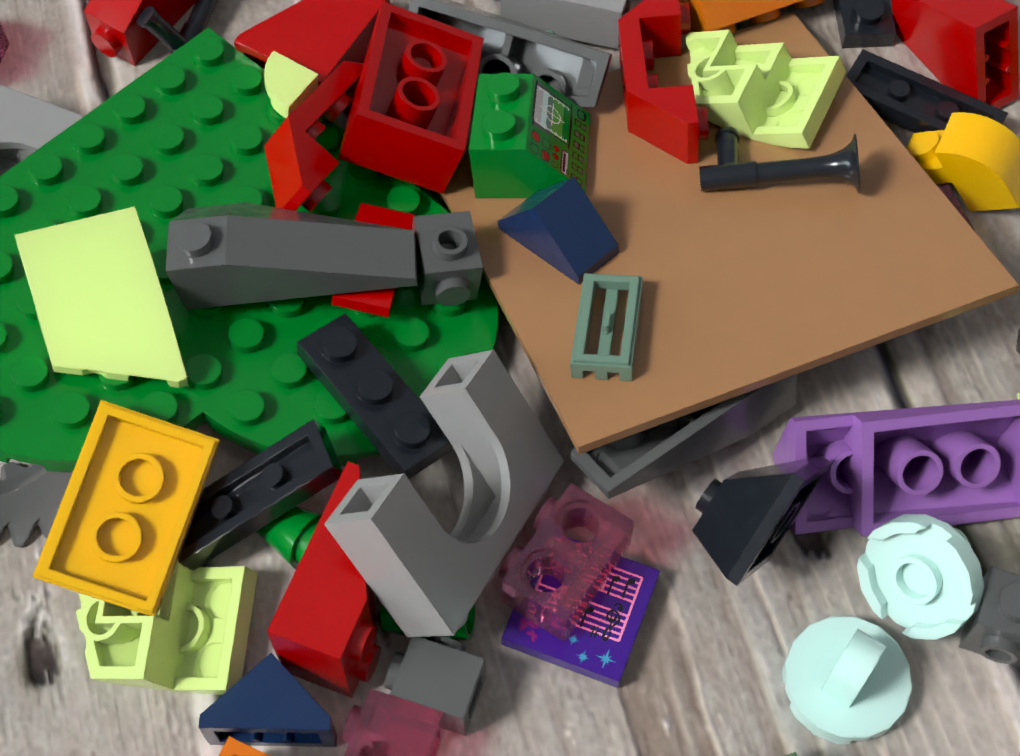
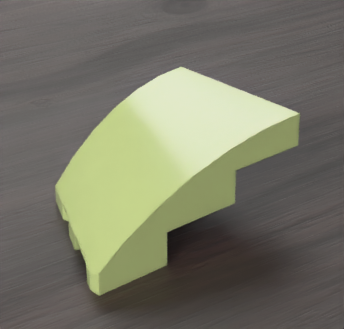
[685,30,846,149]
[15,206,188,388]
[76,561,258,695]

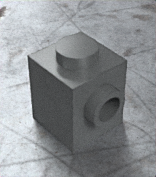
[412,211,483,306]
[959,566,1020,668]
[384,636,486,736]

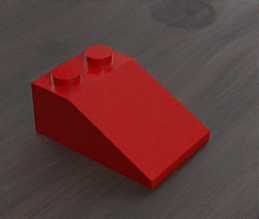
[338,1,484,194]
[267,461,381,698]

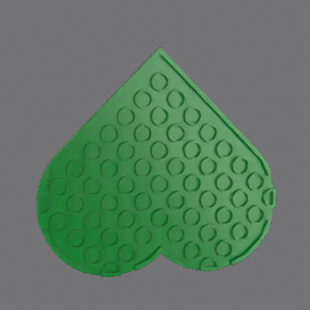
[0,27,498,472]

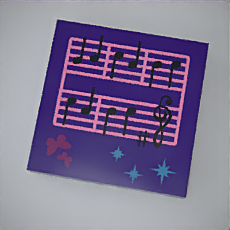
[501,529,660,688]

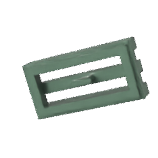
[570,273,643,381]

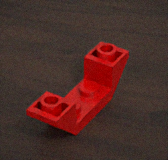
[618,0,708,164]
[264,60,363,212]

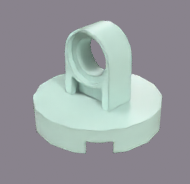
[857,514,984,640]
[782,617,912,744]

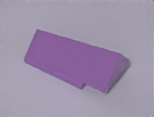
[772,399,1020,537]

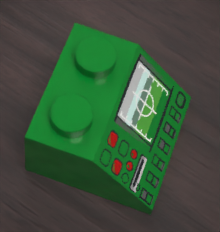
[469,73,591,198]

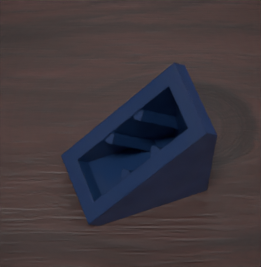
[498,177,619,285]
[198,653,337,747]

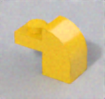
[906,112,1020,212]

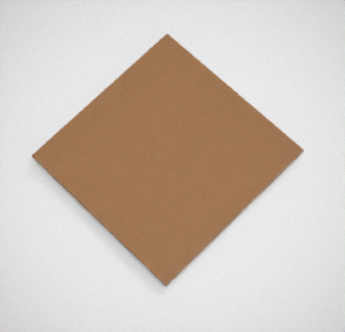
[441,12,1019,454]

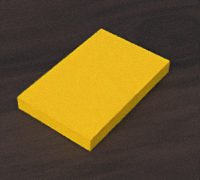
[32,400,220,617]

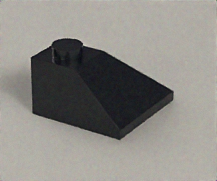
[692,456,832,586]

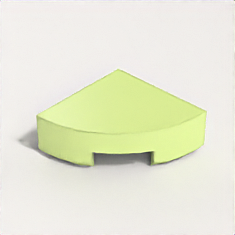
[264,51,319,118]

